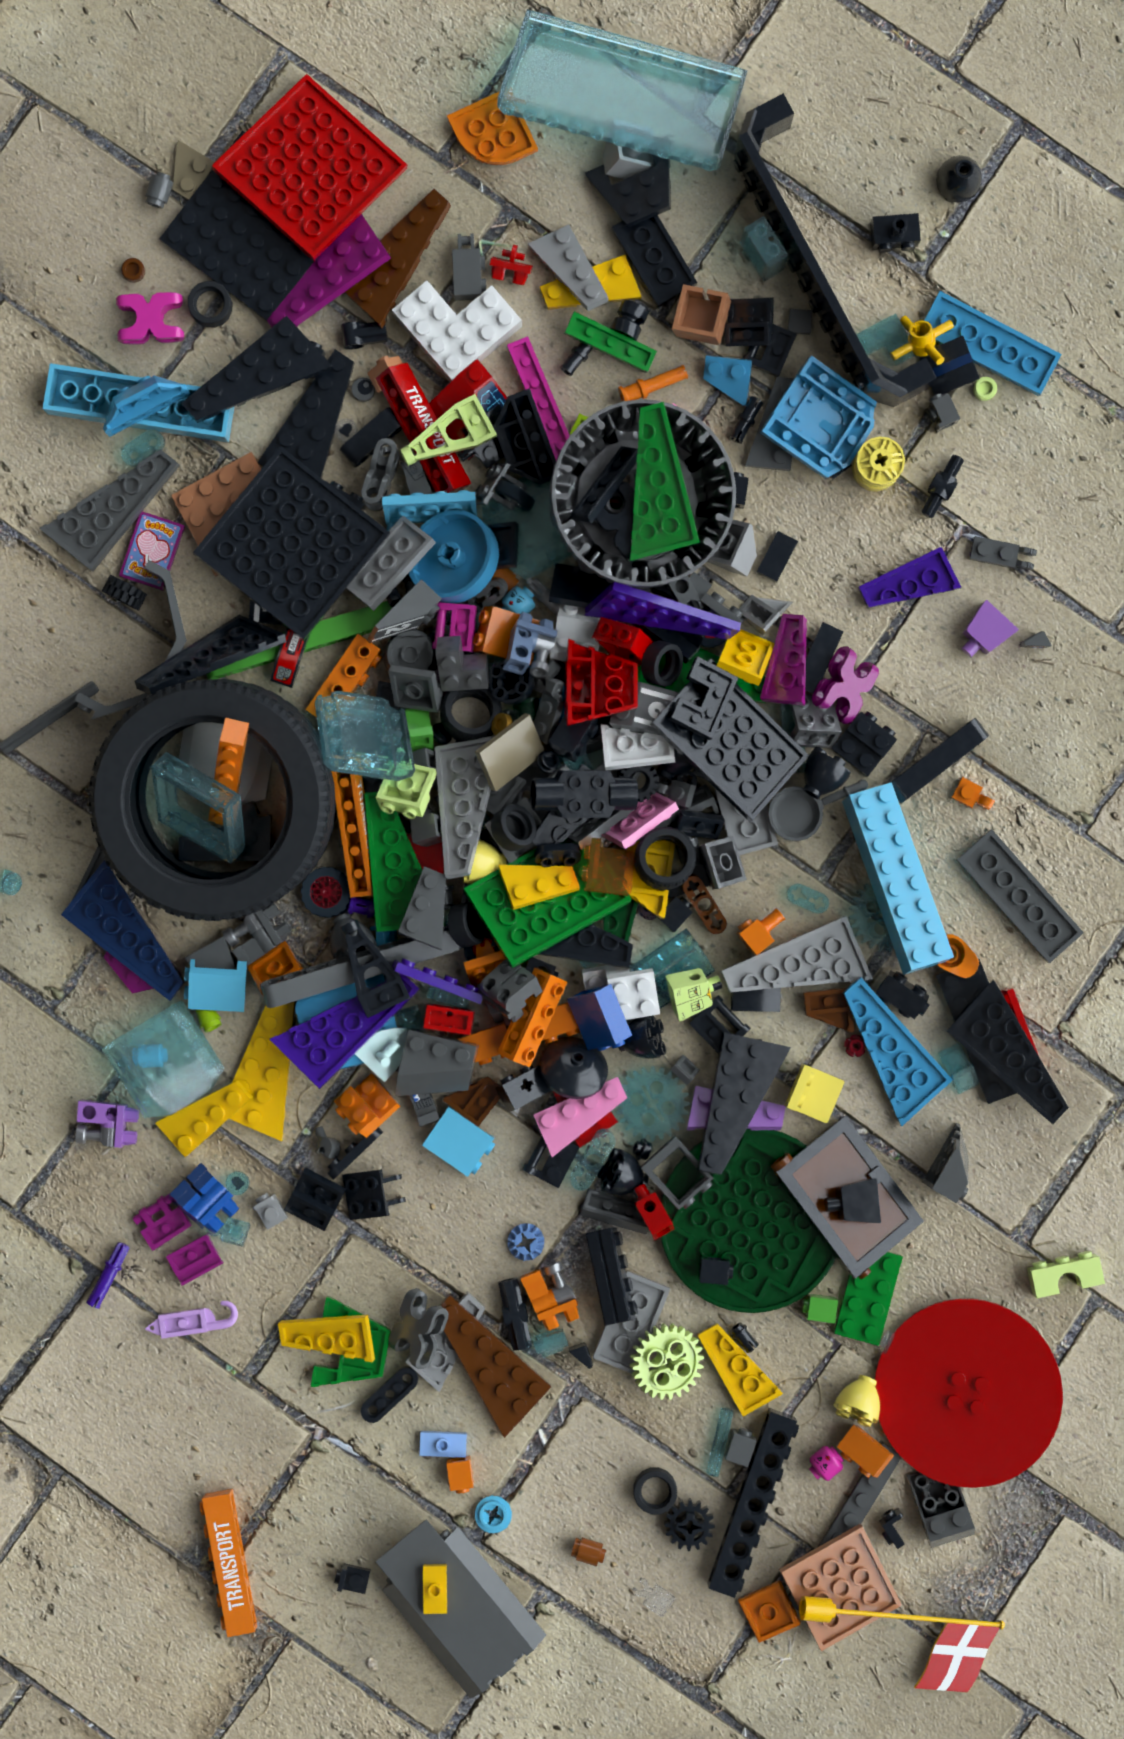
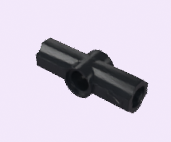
[498,1277,532,1351]

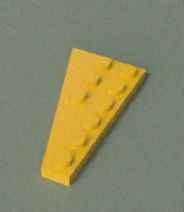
[229,1001,295,1141]

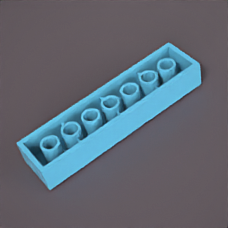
[42,363,235,443]
[842,782,954,975]

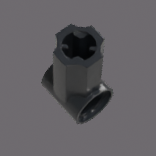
[341,321,388,350]

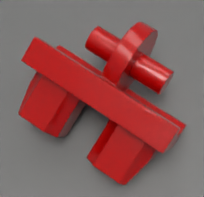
[490,244,533,285]

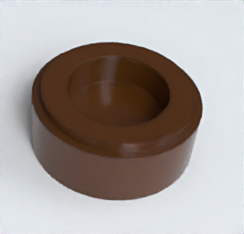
[121,258,145,283]

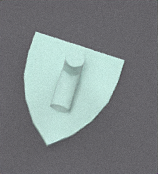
[355,1028,407,1082]

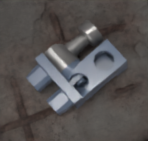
[503,612,557,678]

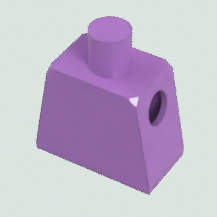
[961,600,1019,657]

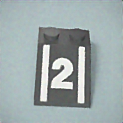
[367,579,442,643]
[610,682,679,735]

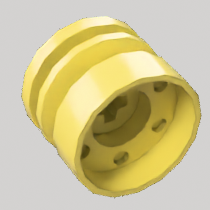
[852,436,905,492]

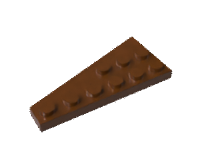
[344,189,451,328]

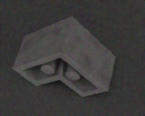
[436,636,490,691]

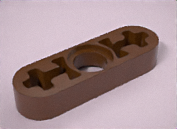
[681,874,727,934]

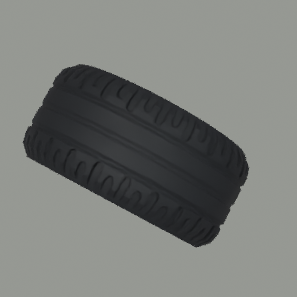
[440,687,502,742]
[634,827,696,890]

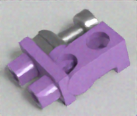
[76,1099,139,1148]

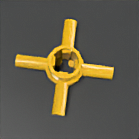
[890,316,954,365]

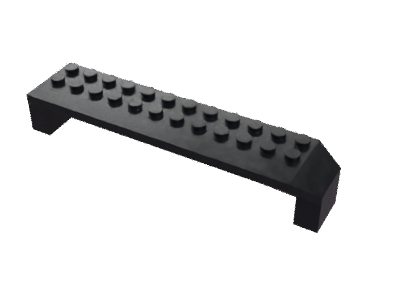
[733,93,937,407]

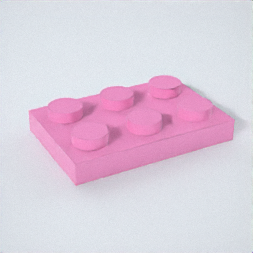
[602,792,679,849]

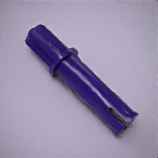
[86,1242,129,1309]

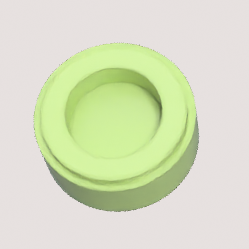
[973,377,997,401]

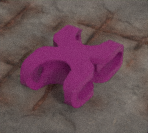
[812,646,879,724]

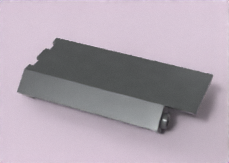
[376,1519,546,1698]

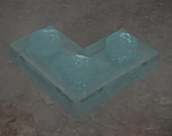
[856,313,916,366]

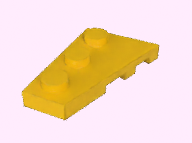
[498,865,580,910]

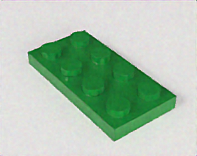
[833,1252,903,1346]

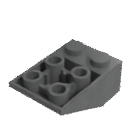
[907,1472,975,1548]

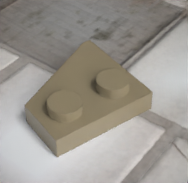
[172,140,215,201]

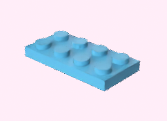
[382,490,477,525]

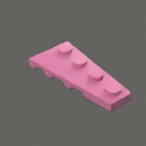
[533,1077,627,1157]

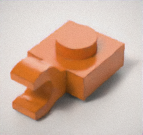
[951,777,995,810]

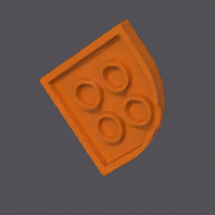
[447,87,538,165]

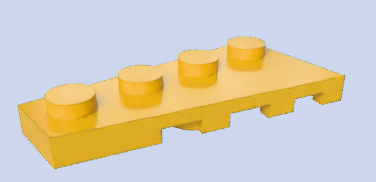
[540,255,641,310]
[155,1080,253,1157]
[697,1323,783,1416]

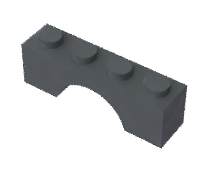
[402,748,442,847]

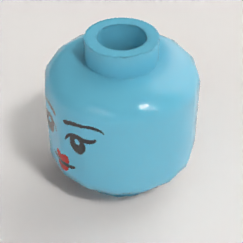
[502,586,536,614]

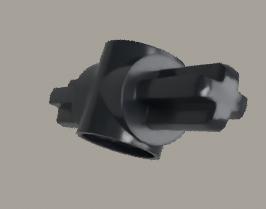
[922,454,964,518]

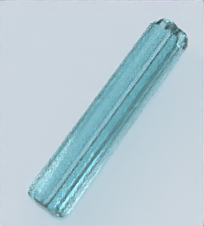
[706,1408,733,1477]

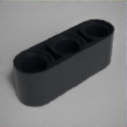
[340,407,402,468]

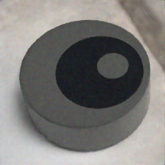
[352,377,375,402]

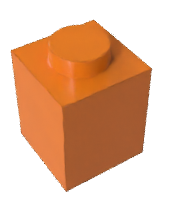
[446,1455,474,1494]

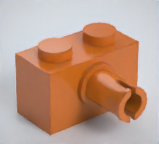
[736,908,785,955]

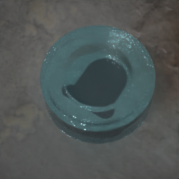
[226,1171,250,1195]

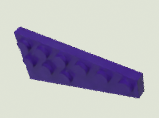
[584,582,741,639]
[270,973,419,1089]

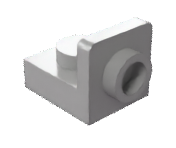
[252,1193,288,1230]

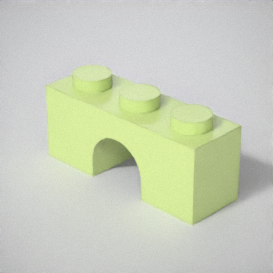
[1027,1251,1105,1298]

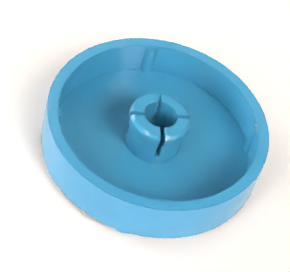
[409,510,499,604]

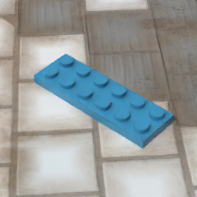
[924,291,1062,396]

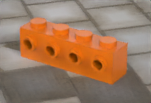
[305,634,383,727]
[497,968,567,1067]

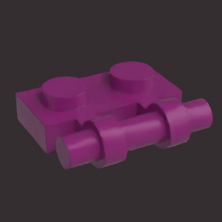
[132,1193,193,1251]

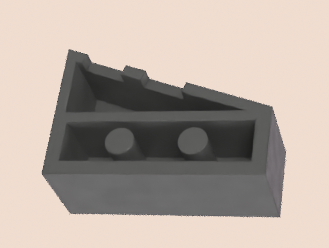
[398,867,446,950]

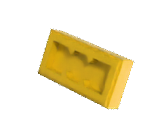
[423,1564,447,1614]

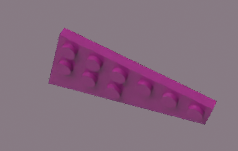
[267,214,391,328]

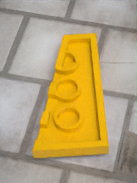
[278,1315,375,1362]

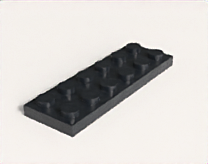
[936,958,1017,1104]

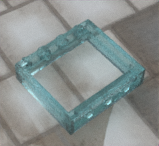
[151,752,245,864]

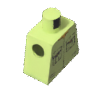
[665,968,722,1022]

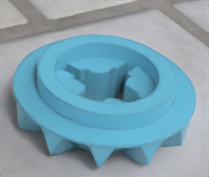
[475,1495,512,1533]

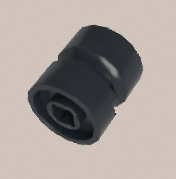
[610,299,649,341]

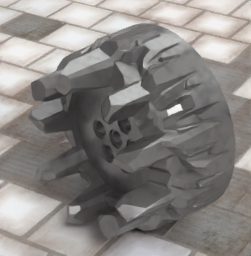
[549,399,736,589]

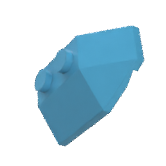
[103,375,191,437]

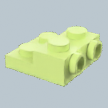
[376,759,437,819]

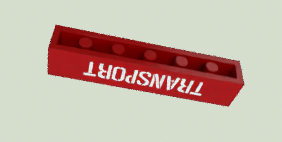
[376,363,472,493]

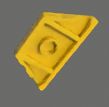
[622,840,675,919]

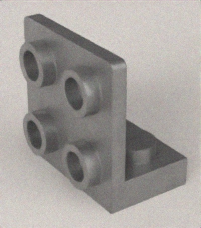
[790,694,842,748]

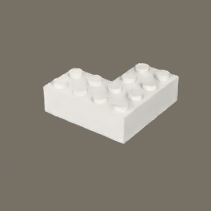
[392,280,522,382]

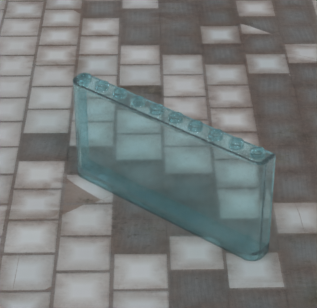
[497,9,748,171]

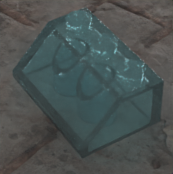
[630,928,715,1009]

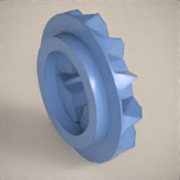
[508,1223,544,1261]

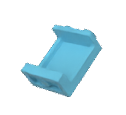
[184,959,247,1012]
[422,1106,496,1177]

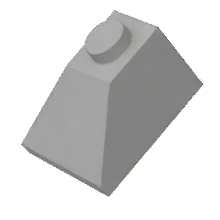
[603,120,655,179]
[707,520,757,576]

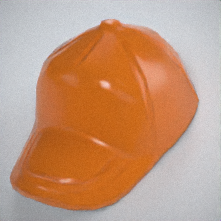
[937,934,979,978]

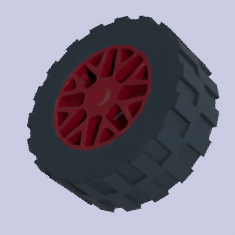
[301,867,351,918]

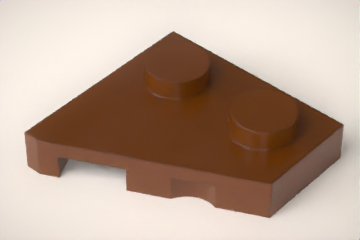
[803,987,854,1032]
[443,1076,500,1127]

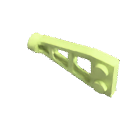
[400,394,497,466]

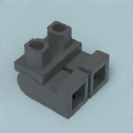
[480,959,543,1022]

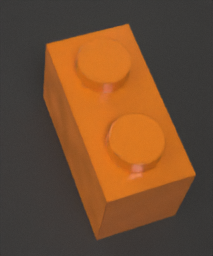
[837,1425,894,1478]

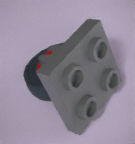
[701,591,745,647]

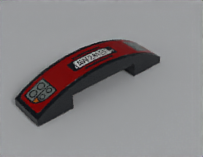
[270,628,311,688]

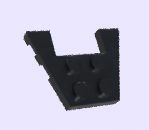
[585,137,671,227]

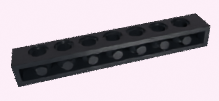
[707,1408,799,1598]

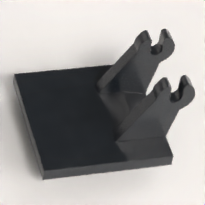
[342,1169,406,1220]

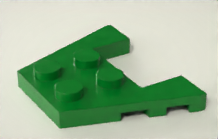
[310,1296,391,1387]

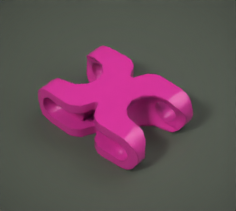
[116,292,184,344]

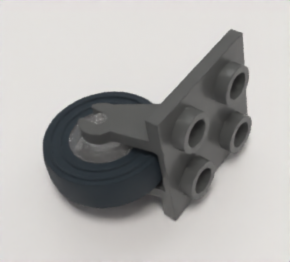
[475,463,535,512]

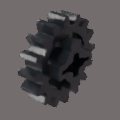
[664,1498,715,1551]

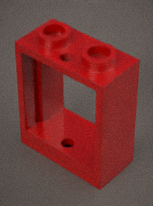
[592,617,653,666]
[423,1003,475,1035]

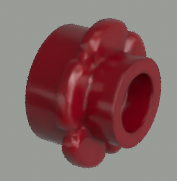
[844,1035,866,1057]

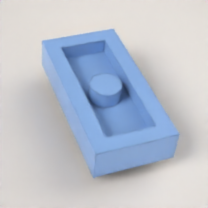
[419,1431,467,1458]

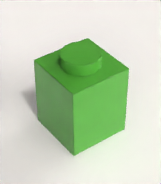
[802,1293,838,1324]

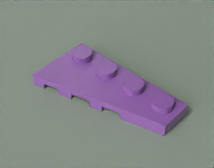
[687,1086,785,1130]

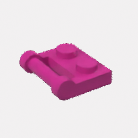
[432,602,477,652]

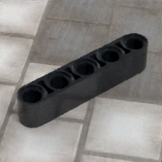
[890,717,990,804]

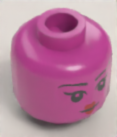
[809,1446,844,1481]

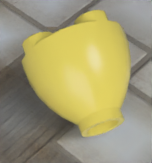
[463,839,507,884]
[833,1375,880,1427]

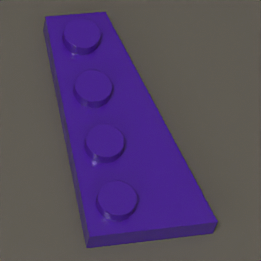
[858,547,962,608]
[392,958,483,1004]

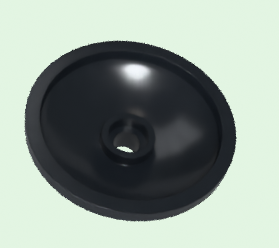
[539,1037,608,1099]

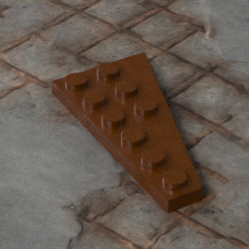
[438,1294,551,1438]

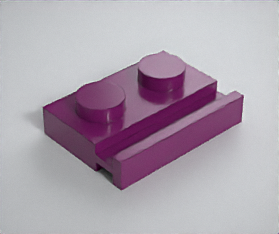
[166,1233,224,1286]

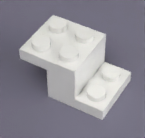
[550,604,600,661]
[582,965,660,1020]

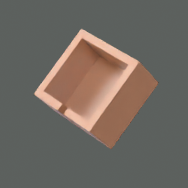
[672,284,731,346]

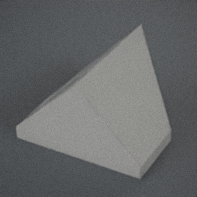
[739,595,793,635]

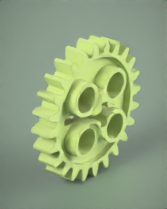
[630,1323,704,1400]

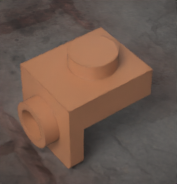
[367,356,403,393]

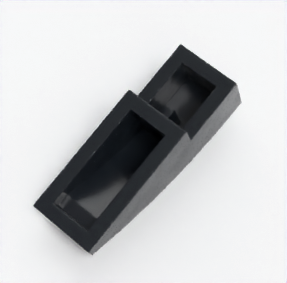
[805,622,844,693]

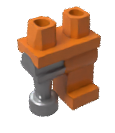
[520,1261,579,1331]

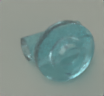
[0,869,22,895]

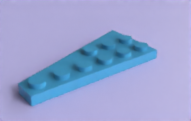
[843,977,953,1127]

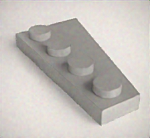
[405,1291,485,1392]

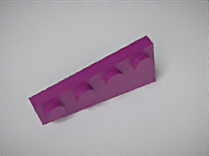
[760,614,807,706]

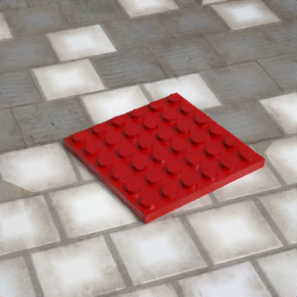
[212,74,408,261]

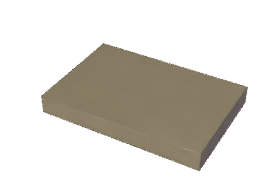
[475,714,545,791]

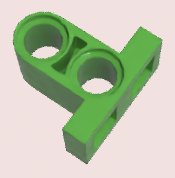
[405,708,434,753]

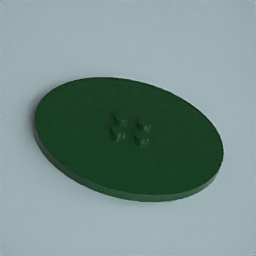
[661,1128,836,1313]

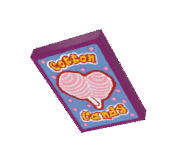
[119,511,185,591]

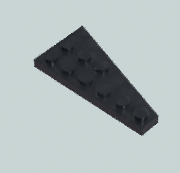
[181,315,333,423]
[697,1033,791,1175]

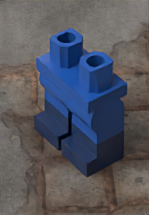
[168,1163,239,1234]

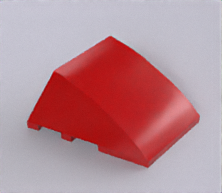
[564,639,638,726]

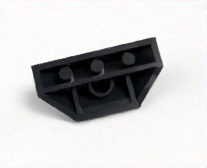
[493,388,556,485]

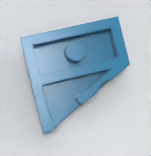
[703,355,752,406]

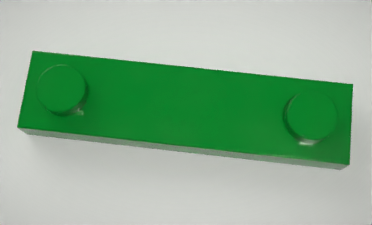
[564,311,657,373]

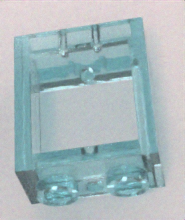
[740,216,788,282]

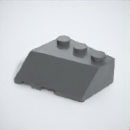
[395,1028,479,1096]
[922,1123,969,1204]

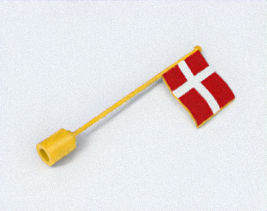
[799,1596,1005,1692]

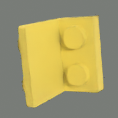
[784,1063,844,1123]

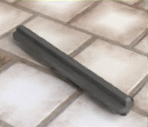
[0,681,99,754]

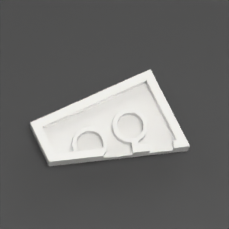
[601,724,675,770]

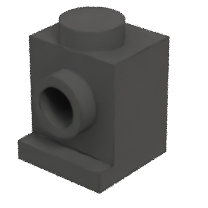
[928,393,961,433]

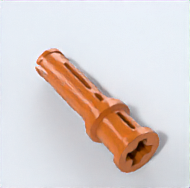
[618,365,688,402]

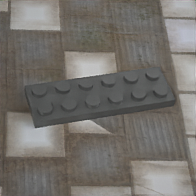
[956,829,1084,963]

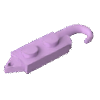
[145,1301,238,1339]

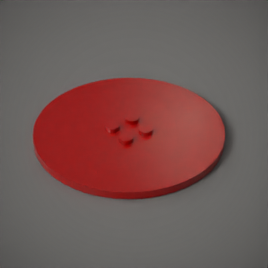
[874,1298,1063,1488]

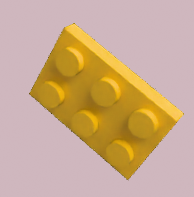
[716,629,775,686]

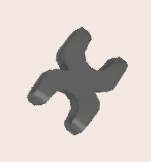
[361,438,400,511]
[388,1288,449,1369]

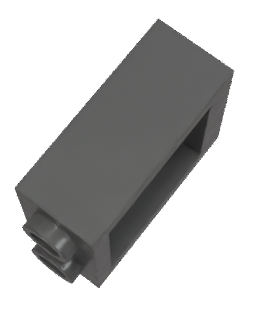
[641,1135,714,1209]

